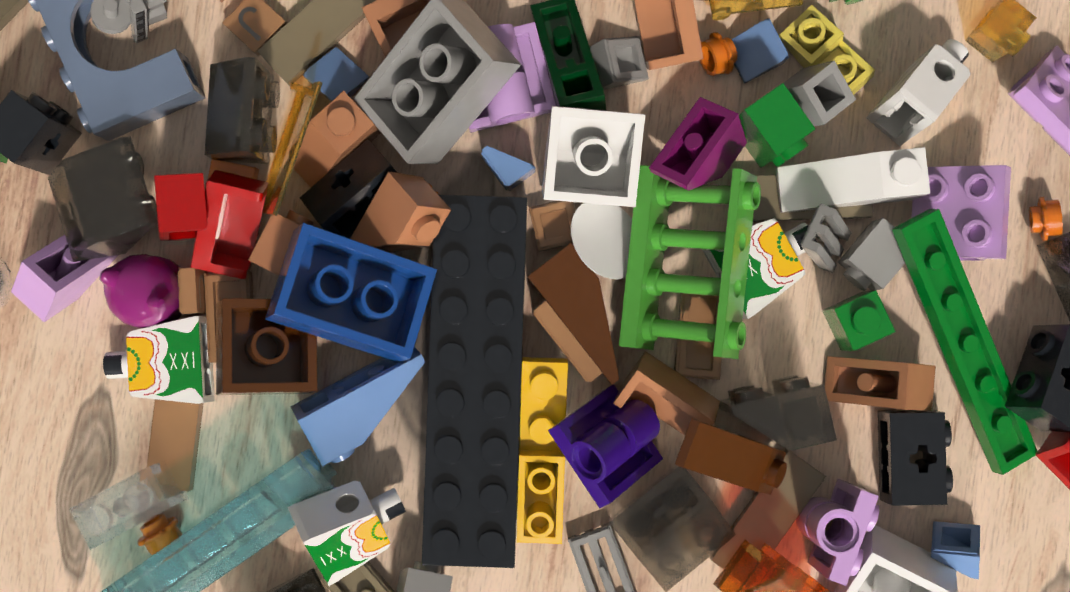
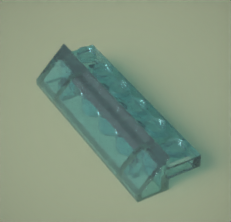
[101,448,337,592]

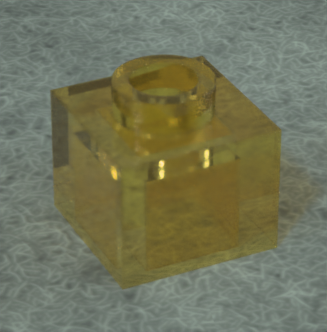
[965,0,1037,62]

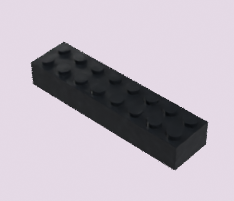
[422,195,527,568]

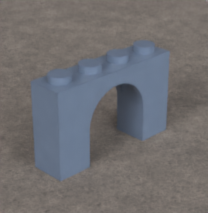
[28,0,205,141]

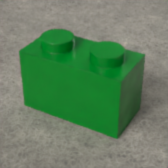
[739,83,815,168]

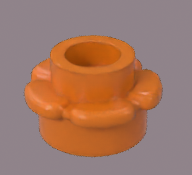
[700,32,738,76]
[1029,197,1063,241]
[137,513,182,555]

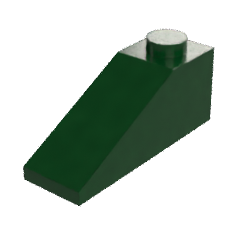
[530,0,607,111]

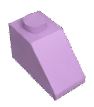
[11,219,122,322]

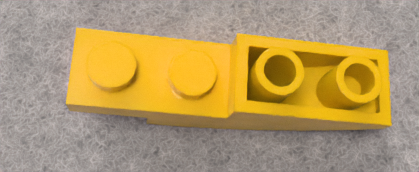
[517,357,568,544]

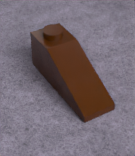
[528,243,619,385]
[675,419,787,495]

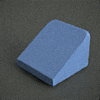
[731,18,789,84]
[303,47,370,101]
[481,146,535,191]
[931,521,980,580]

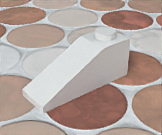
[776,147,930,213]

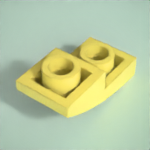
[779,5,875,95]

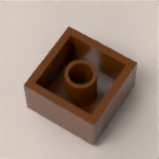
[216,298,318,395]

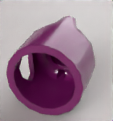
[99,254,182,328]

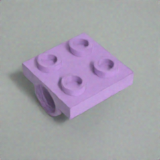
[469,22,556,133]
[1008,45,1070,156]
[911,165,1011,261]
[796,479,880,586]

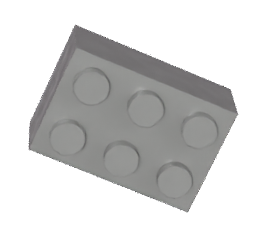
[354,0,521,164]

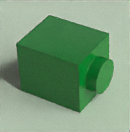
[822,290,896,351]

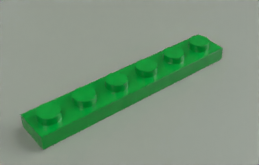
[892,209,1038,475]

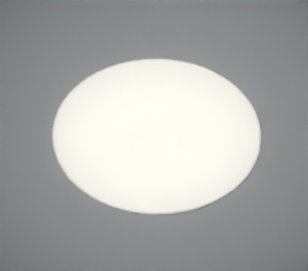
[571,203,632,279]

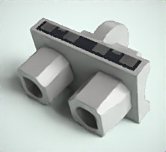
[90,0,167,43]

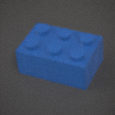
[265,223,437,362]

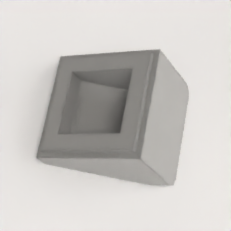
[590,36,649,90]

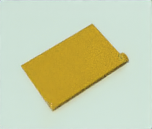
[263,81,322,216]

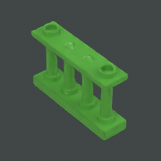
[619,165,761,359]

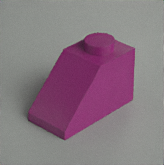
[649,97,747,191]

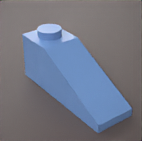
[291,347,425,466]

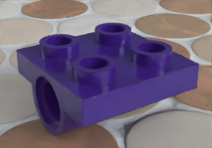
[548,384,663,508]

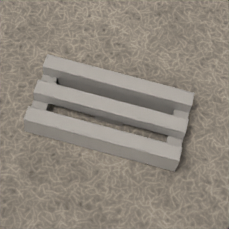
[801,204,851,273]
[568,523,635,592]

